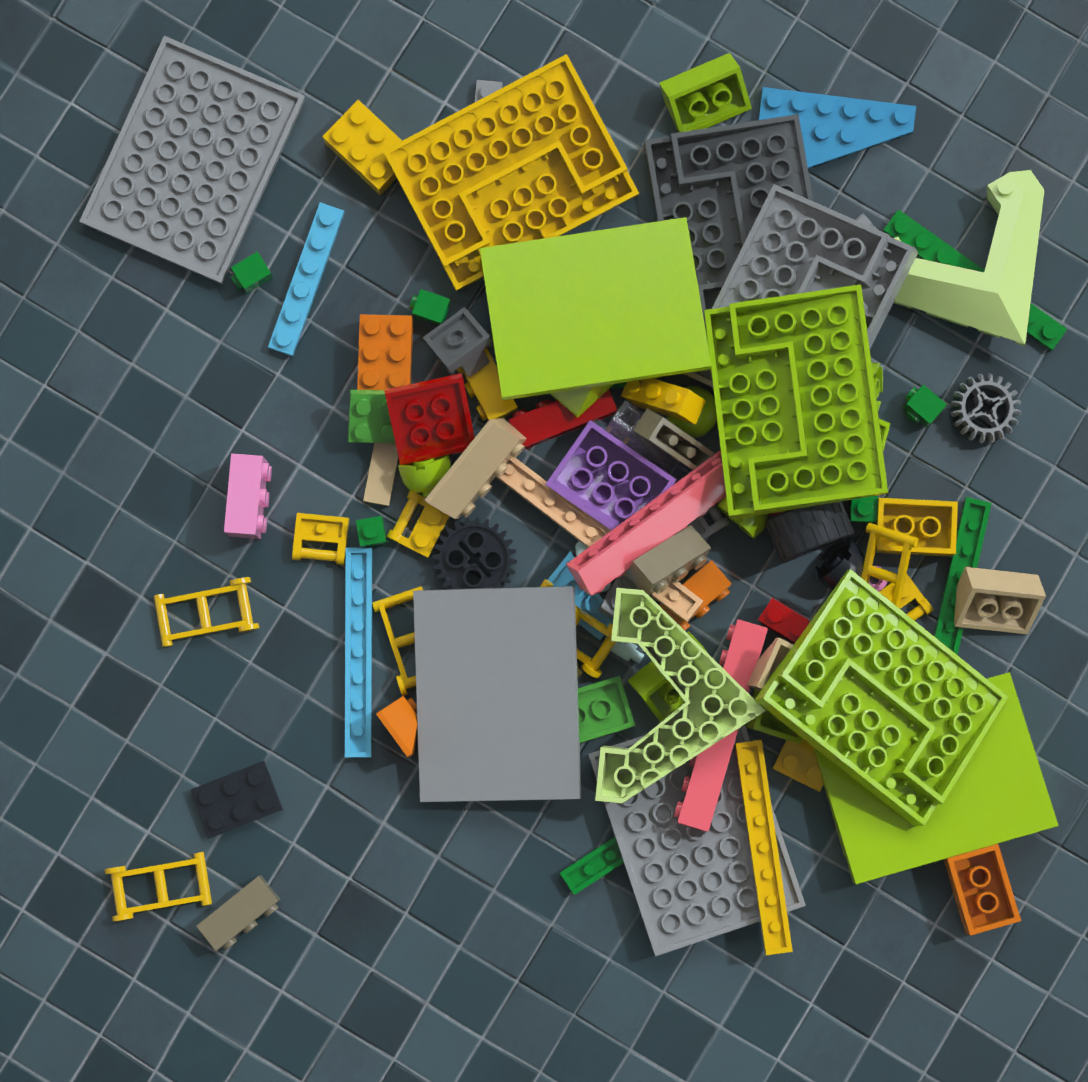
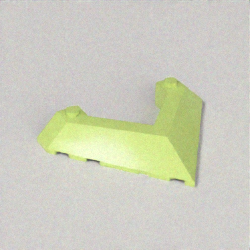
[893,170,1044,346]
[595,588,766,803]

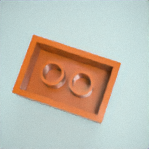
[357,314,413,390]
[943,844,1021,936]

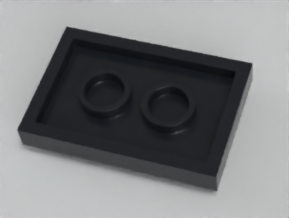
[190,761,284,839]

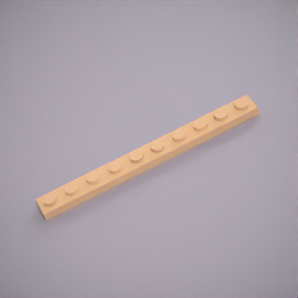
[496,457,703,623]

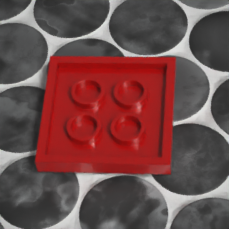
[384,373,475,465]

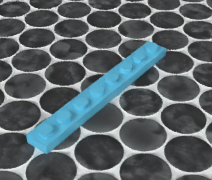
[345,548,372,757]

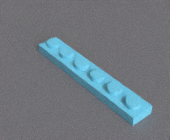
[268,202,345,357]

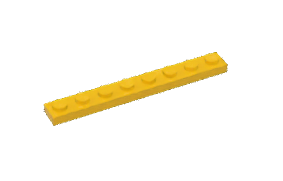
[735,740,793,955]

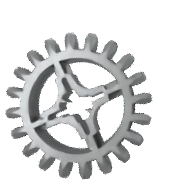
[950,373,1021,444]

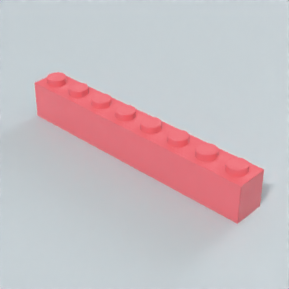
[566,450,726,596]
[674,619,768,833]

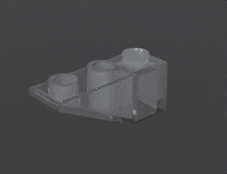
[605,400,678,474]

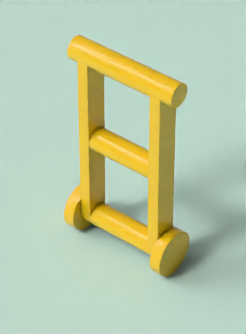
[861,523,919,608]
[153,577,260,647]
[540,579,617,678]
[372,586,423,696]
[104,852,212,921]

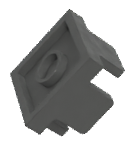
[423,307,493,377]

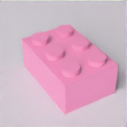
[224,453,272,539]

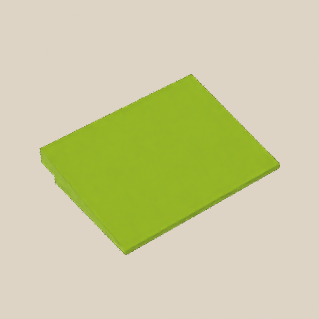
[480,217,712,400]
[704,284,888,519]
[754,569,1008,827]
[813,672,1059,884]

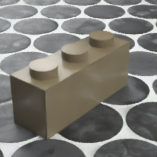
[633,409,715,471]
[627,525,711,596]
[196,875,281,951]

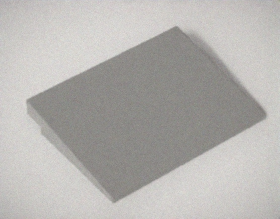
[683,184,918,388]
[413,586,581,802]

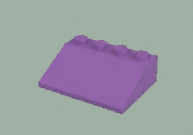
[545,420,676,531]

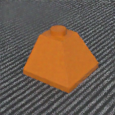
[376,696,418,757]

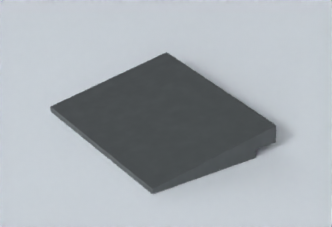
[644,114,814,323]

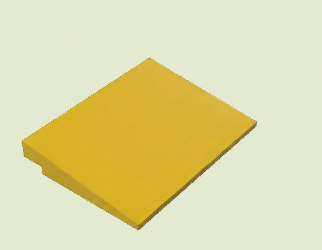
[383,54,639,292]

